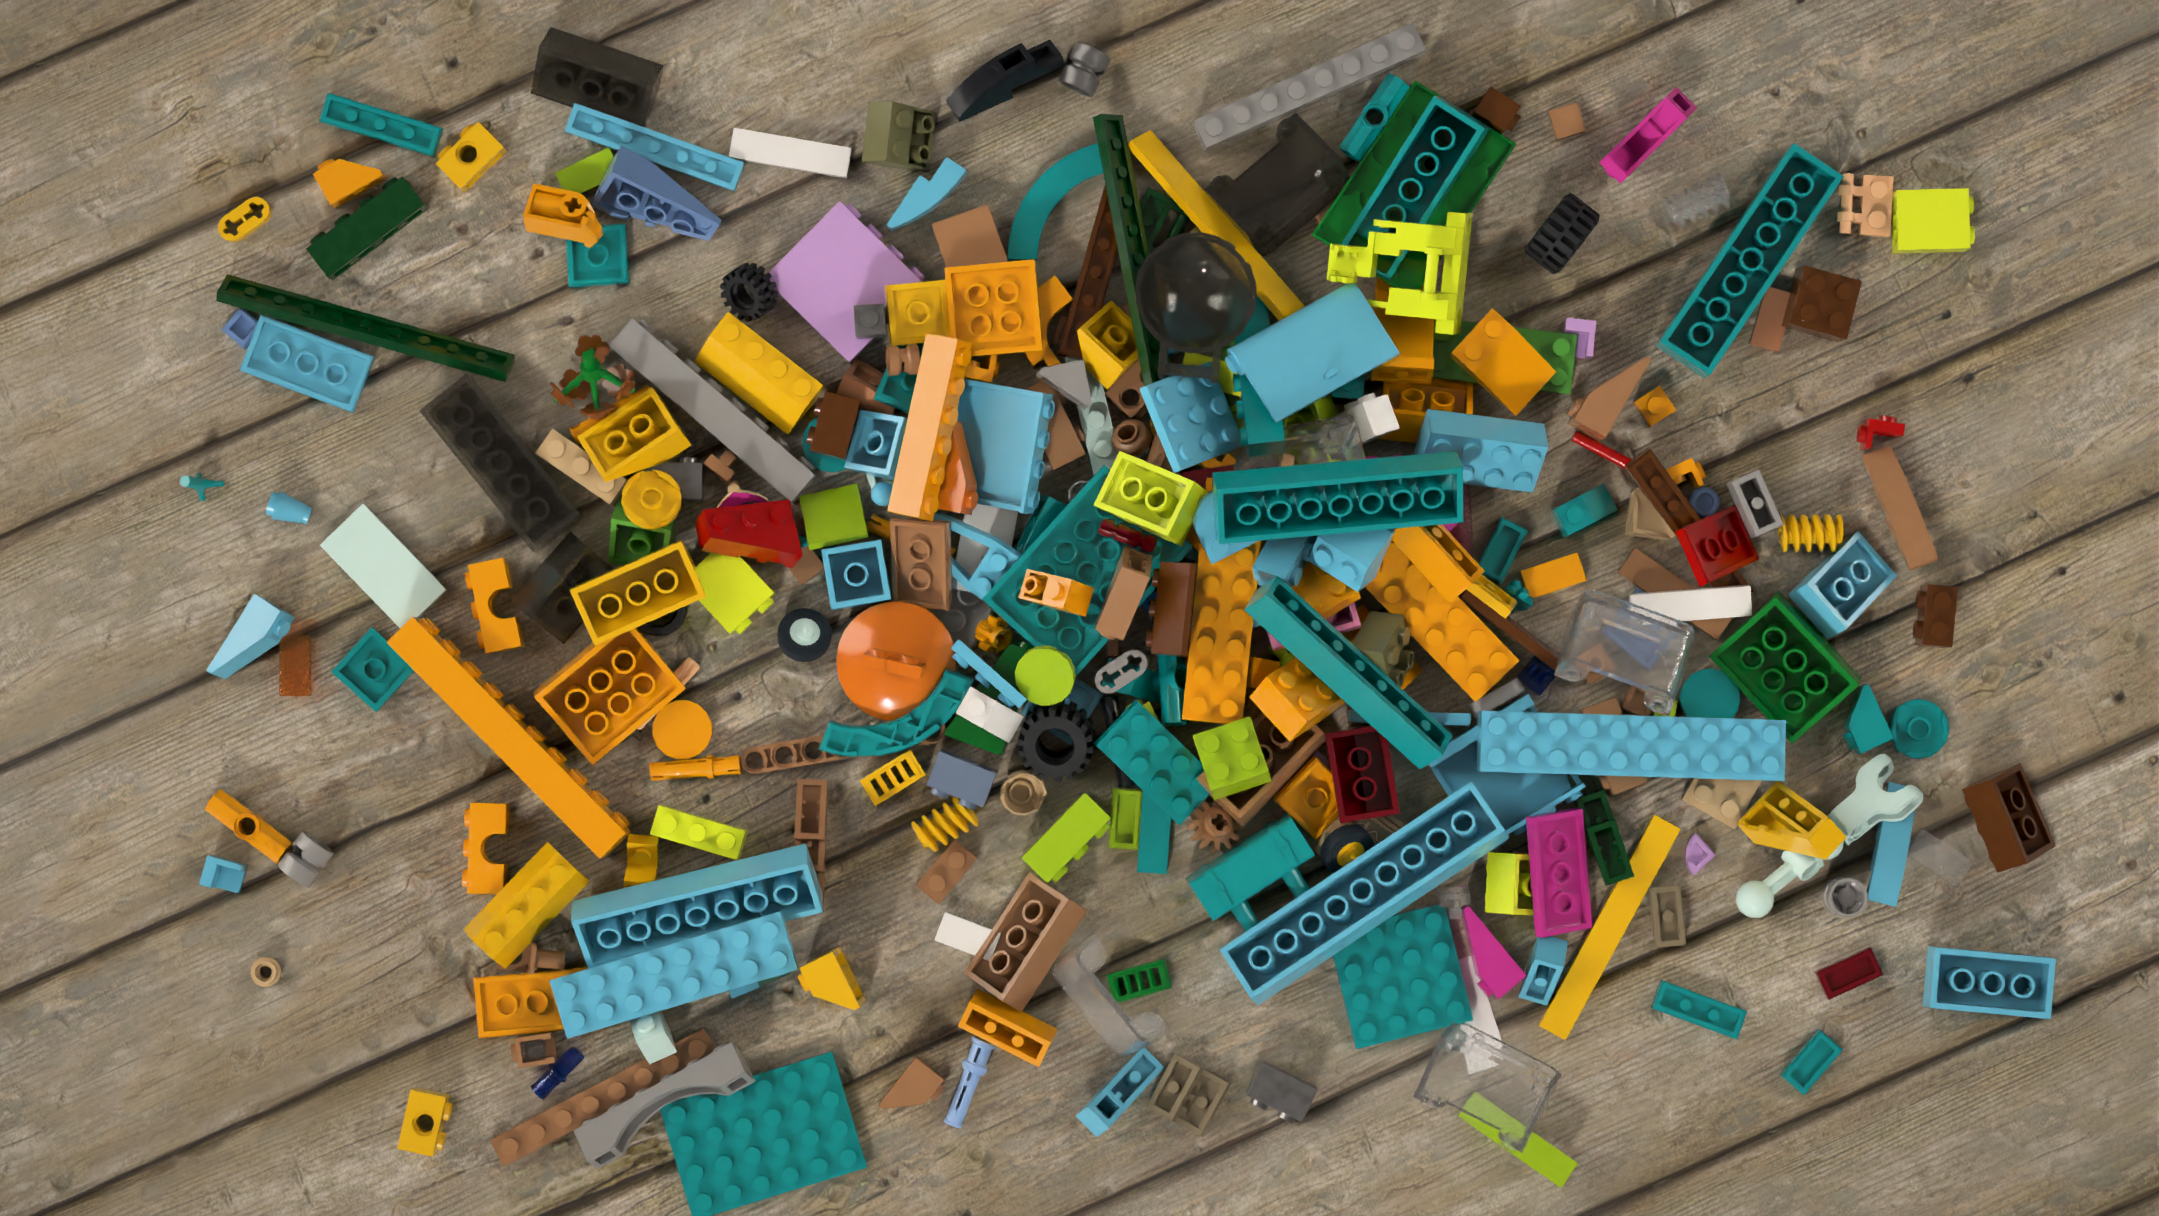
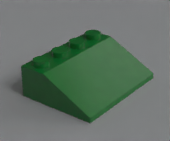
[1709,590,1862,744]

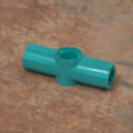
[1338,73,1410,163]
[1152,654,1188,727]

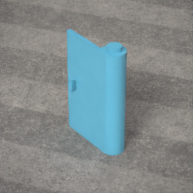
[1225,283,1400,423]

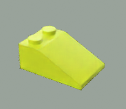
[1094,451,1208,546]

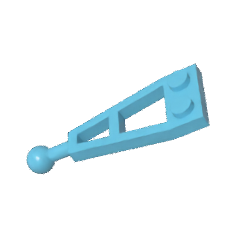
[871,482,1022,600]

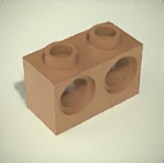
[1105,360,1148,419]

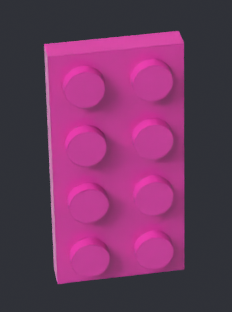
[1526,808,1592,938]

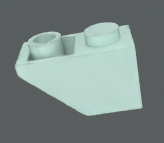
[629,1011,677,1065]

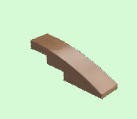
[1862,445,1938,571]
[794,779,828,905]

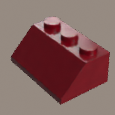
[1325,726,1400,823]

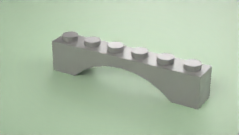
[574,1042,755,1169]

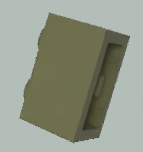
[862,101,937,172]
[1352,611,1414,688]

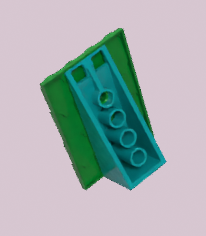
[1312,80,1517,290]

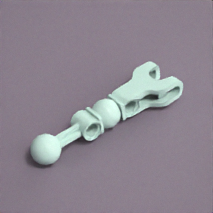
[1736,754,1923,918]

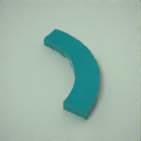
[1007,143,1103,261]
[819,668,974,757]

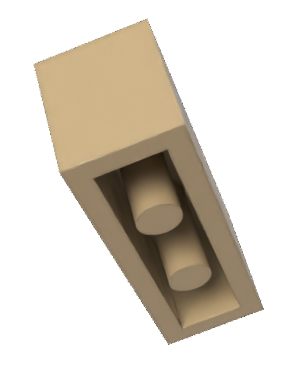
[536,428,627,506]

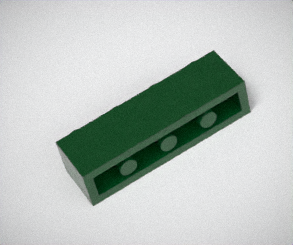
[306,177,428,281]

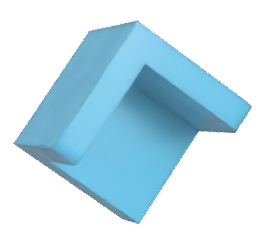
[199,855,248,893]

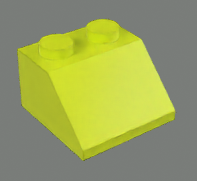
[1485,852,1534,915]

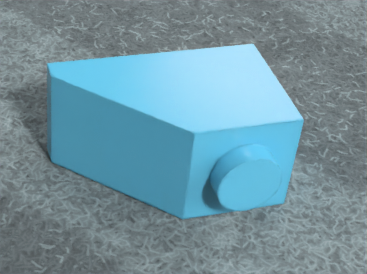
[1518,936,1568,1006]

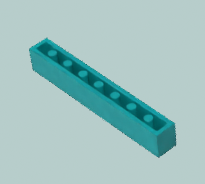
[1244,576,1453,769]

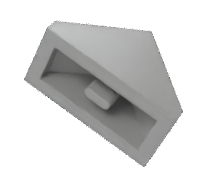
[1035,360,1092,410]

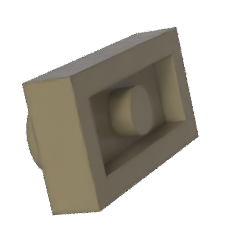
[1649,884,1686,948]

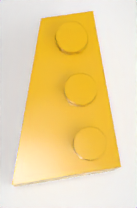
[1736,781,1847,860]

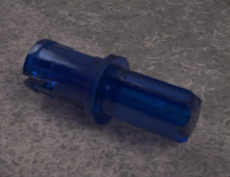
[530,1047,584,1100]

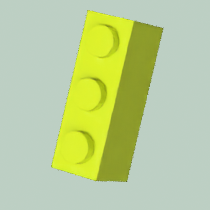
[650,805,748,860]

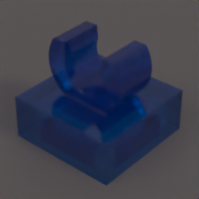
[1516,655,1559,696]

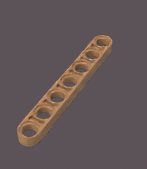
[741,724,946,774]

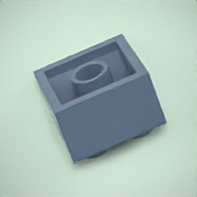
[926,749,998,810]

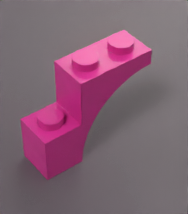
[1599,87,1697,184]

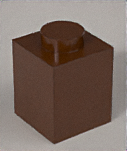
[1472,86,1521,134]

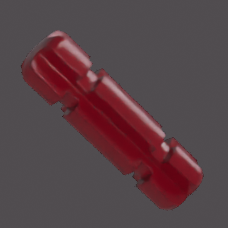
[1098,519,1157,553]

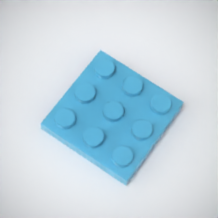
[1139,361,1241,473]

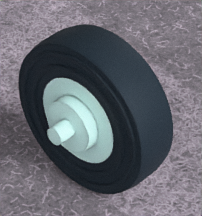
[777,608,832,662]

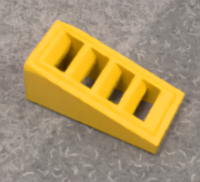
[860,749,926,806]

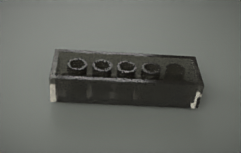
[419,373,584,553]

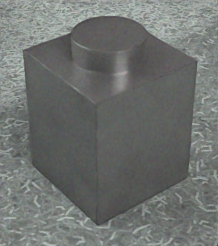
[853,303,887,339]

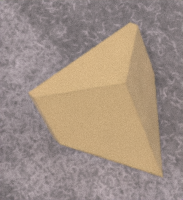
[1625,488,1676,541]

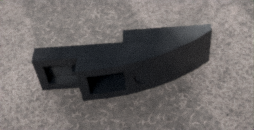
[946,40,1065,122]

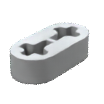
[1095,650,1147,694]
[1468,677,1525,718]

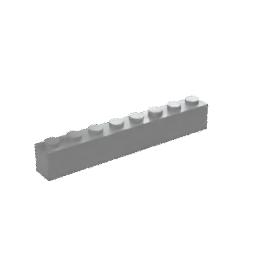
[1193,22,1426,153]
[609,318,817,504]

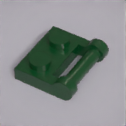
[1140,187,1191,266]

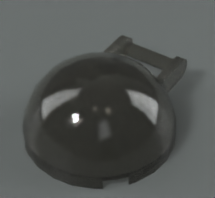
[1135,232,1257,383]

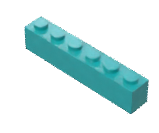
[1222,280,1285,457]

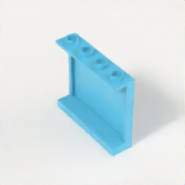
[957,378,1055,514]
[1428,694,1586,851]

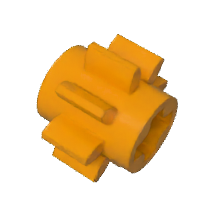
[974,615,1013,654]

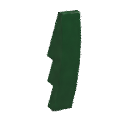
[1566,774,1634,886]

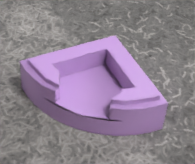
[1685,833,1716,875]

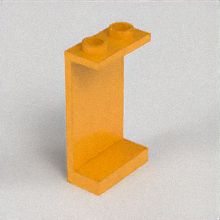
[1371,276,1437,384]

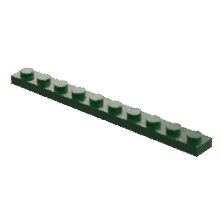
[1093,114,1173,386]
[216,274,515,382]

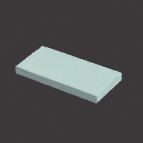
[320,504,447,628]

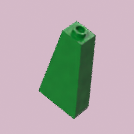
[944,640,1034,756]

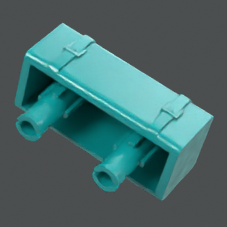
[1185,813,1315,932]

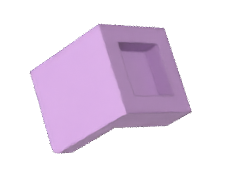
[1562,318,1597,360]

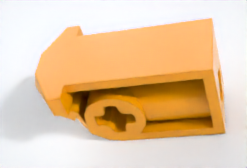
[523,183,603,248]

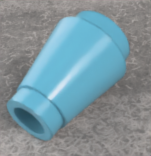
[265,491,312,525]

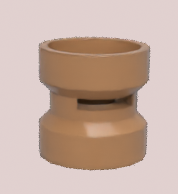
[886,344,920,376]

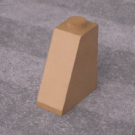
[1095,545,1153,640]

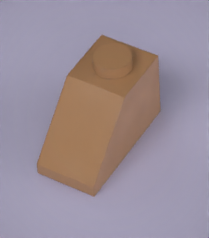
[878,1056,946,1109]

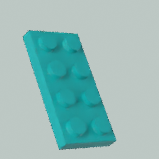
[1094,700,1209,826]

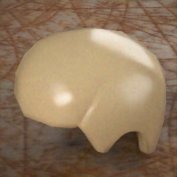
[999,770,1047,816]

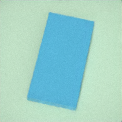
[240,315,375,413]

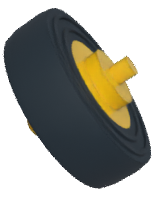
[1320,824,1374,873]

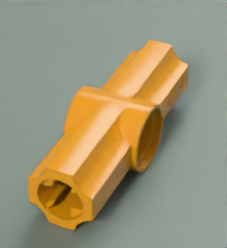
[204,789,293,864]

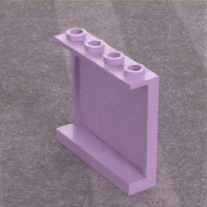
[769,201,925,365]

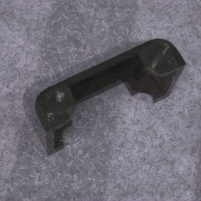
[1204,112,1350,257]

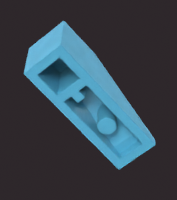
[206,594,295,679]
[1076,1046,1164,1137]

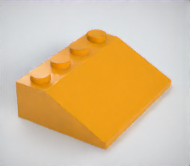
[533,627,686,765]

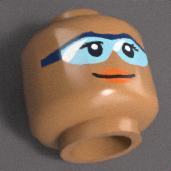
[1112,419,1154,460]

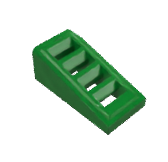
[1106,959,1172,1004]

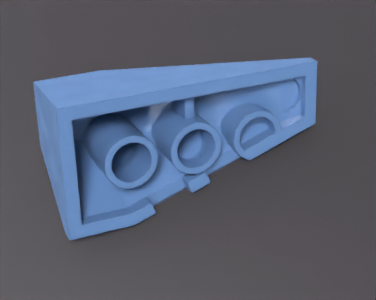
[590,146,722,241]

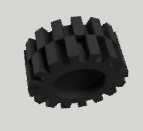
[720,263,778,322]

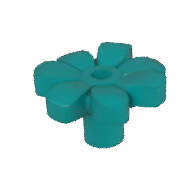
[1503,580,1534,613]

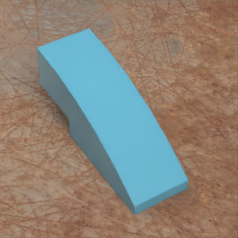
[887,157,967,232]

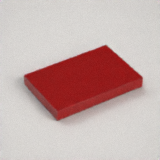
[1675,505,1759,587]

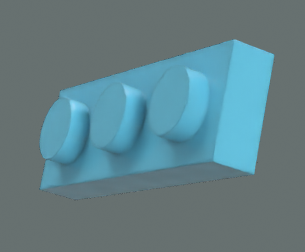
[951,639,1027,709]

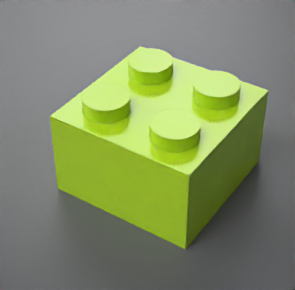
[1192,716,1272,800]

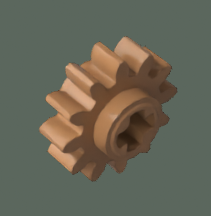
[1187,801,1242,855]

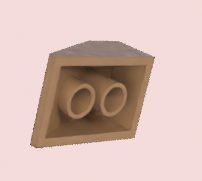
[1567,356,1651,442]

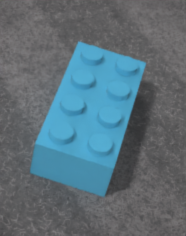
[1413,409,1548,492]
[1922,946,2056,1019]

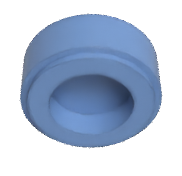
[1688,487,1720,518]

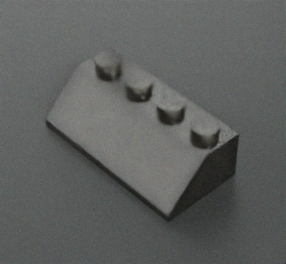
[531,27,664,128]

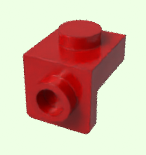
[1856,415,1905,451]

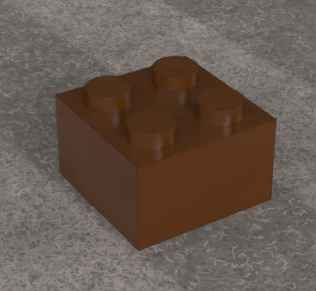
[1782,265,1862,342]

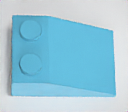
[1788,531,1897,640]

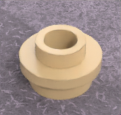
[250,957,281,987]

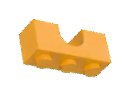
[465,558,525,654]
[462,802,510,895]

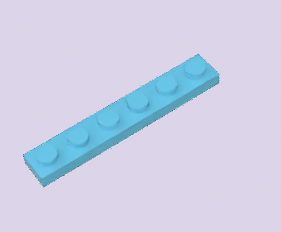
[564,103,745,192]

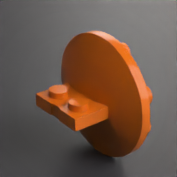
[836,601,957,721]

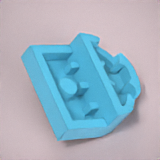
[1192,491,1257,564]

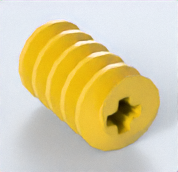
[1778,514,1844,552]
[911,796,980,852]

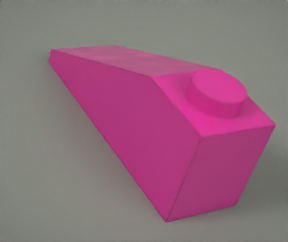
[1460,905,1527,999]

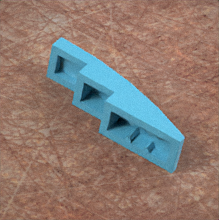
[1867,782,1915,907]

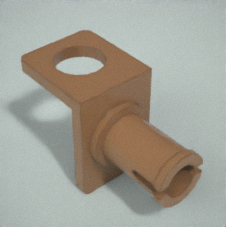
[497,942,565,974]

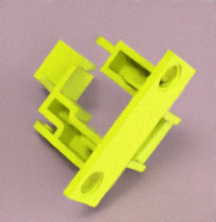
[1327,212,1473,335]

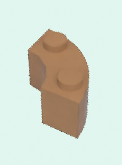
[1026,381,1085,470]

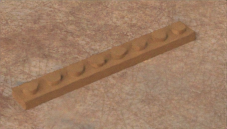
[490,1027,716,1167]

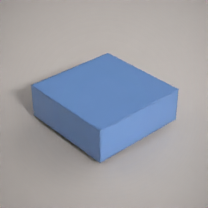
[221,308,258,350]

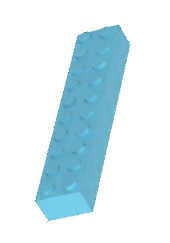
[1476,711,1786,781]
[1219,781,1509,1005]

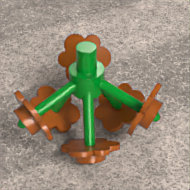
[550,335,637,420]

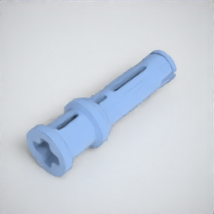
[943,1035,997,1128]

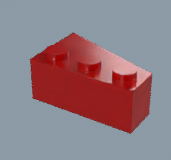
[694,500,803,568]

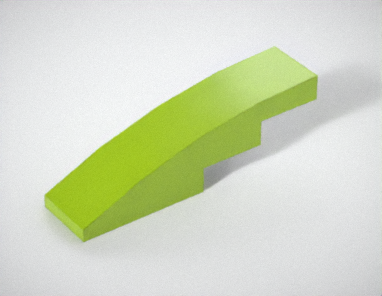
[1457,1091,1578,1188]

